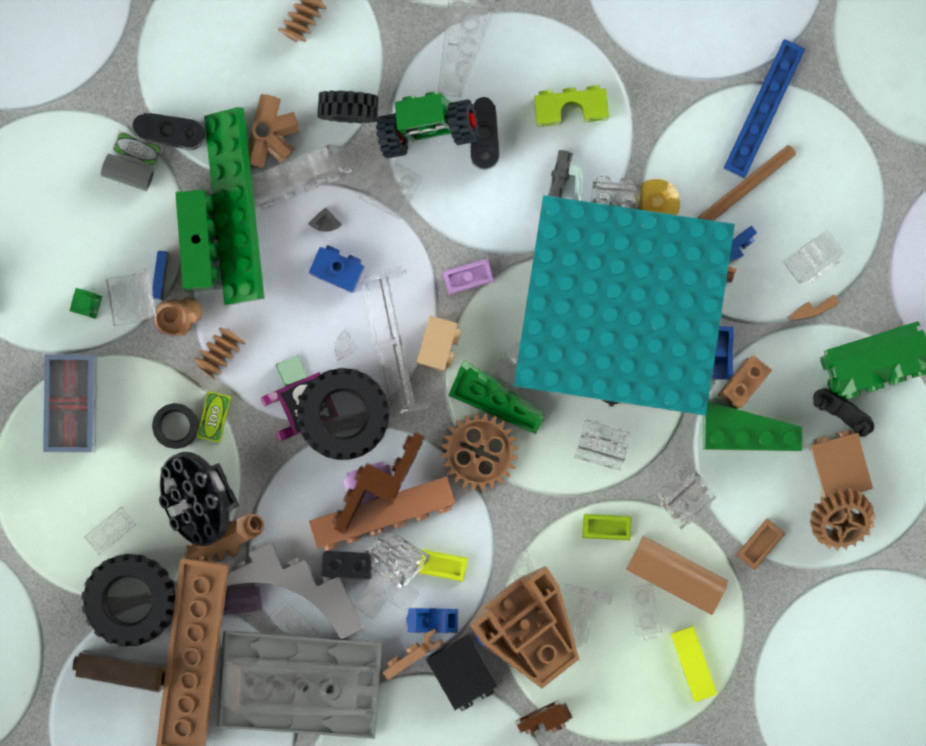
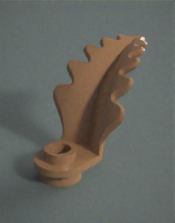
[184,513,264,562]

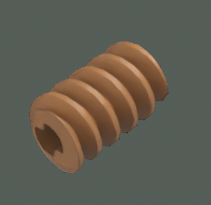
[277,0,327,42]
[194,327,246,380]

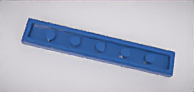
[723,39,805,179]

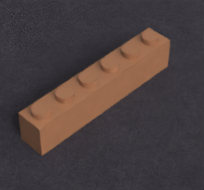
[309,476,456,551]

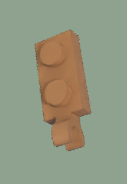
[383,629,443,680]

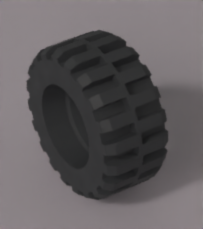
[297,368,390,460]
[81,554,176,647]

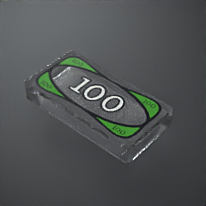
[111,129,165,170]

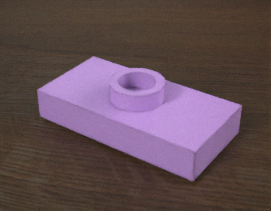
[442,258,495,295]

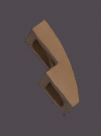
[787,295,840,321]

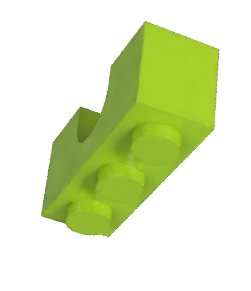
[534,85,609,127]

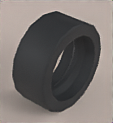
[152,403,199,449]

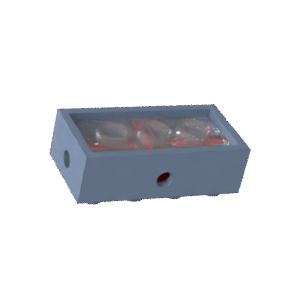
[43,355,97,453]

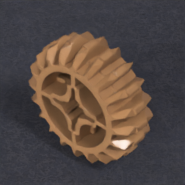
[810,488,876,551]

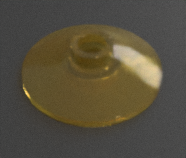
[633,179,680,215]

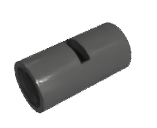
[101,153,154,191]

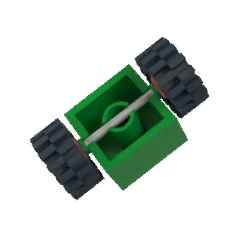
[376,91,479,159]

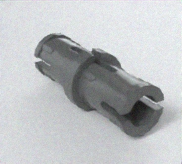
[548,150,573,198]

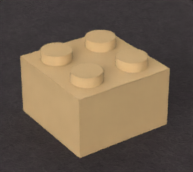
[416,316,461,372]

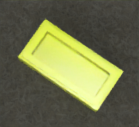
[416,549,468,582]

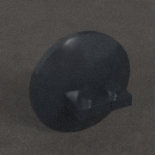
[159,452,240,546]

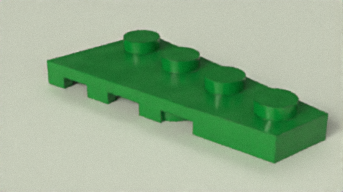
[448,360,545,434]

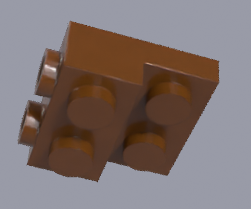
[515,699,573,735]

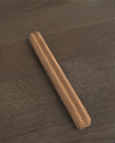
[698,145,796,221]

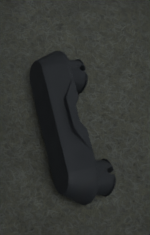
[813,388,874,437]

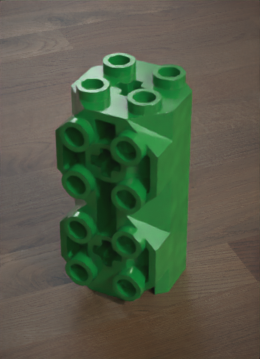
[820,321,926,399]

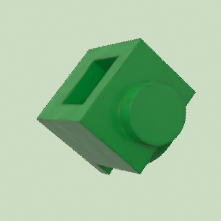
[69,288,103,319]

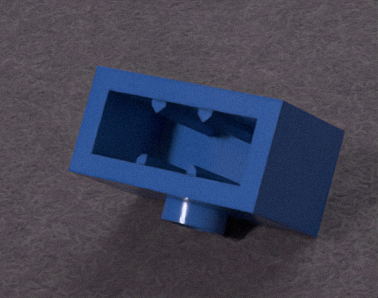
[309,245,365,294]

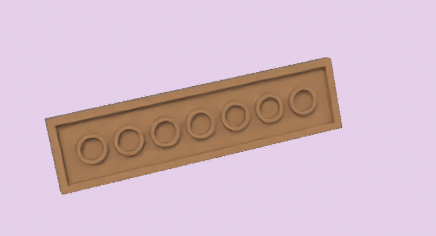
[156,557,229,746]

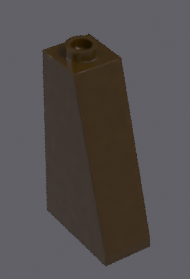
[72,651,166,692]

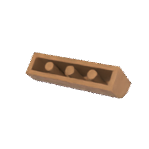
[625,536,728,615]

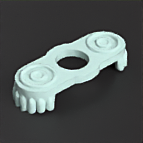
[570,165,583,201]

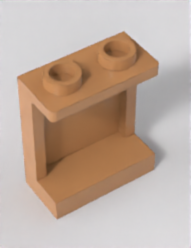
[717,356,772,409]
[809,430,873,498]

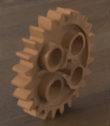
[441,413,519,491]

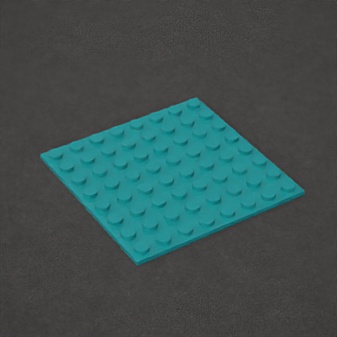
[514,195,735,416]

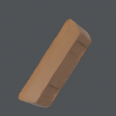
[736,518,785,570]

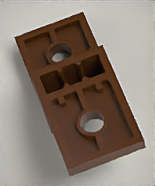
[332,432,425,534]

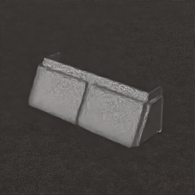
[361,266,435,417]

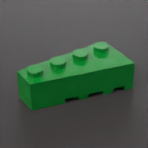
[702,402,802,451]

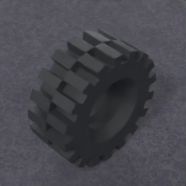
[317,90,379,123]

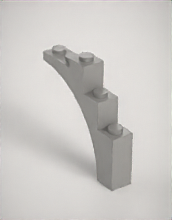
[227,541,363,639]

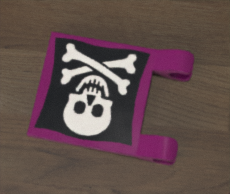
[261,372,339,441]

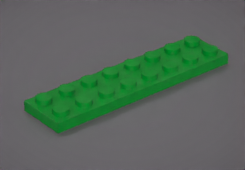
[204,107,265,305]

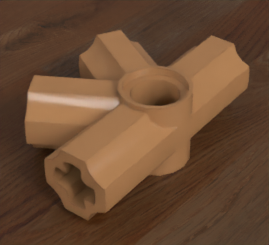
[248,94,300,169]

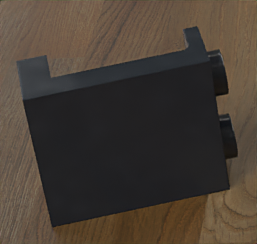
[321,551,373,579]
[426,635,497,712]

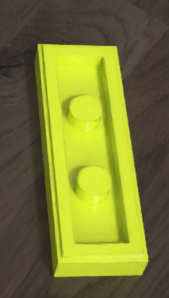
[670,626,718,702]

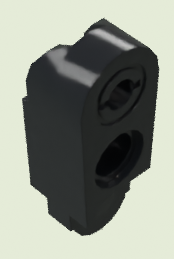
[470,97,499,170]
[133,113,205,150]

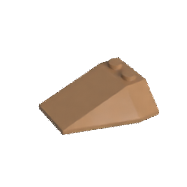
[470,566,579,689]

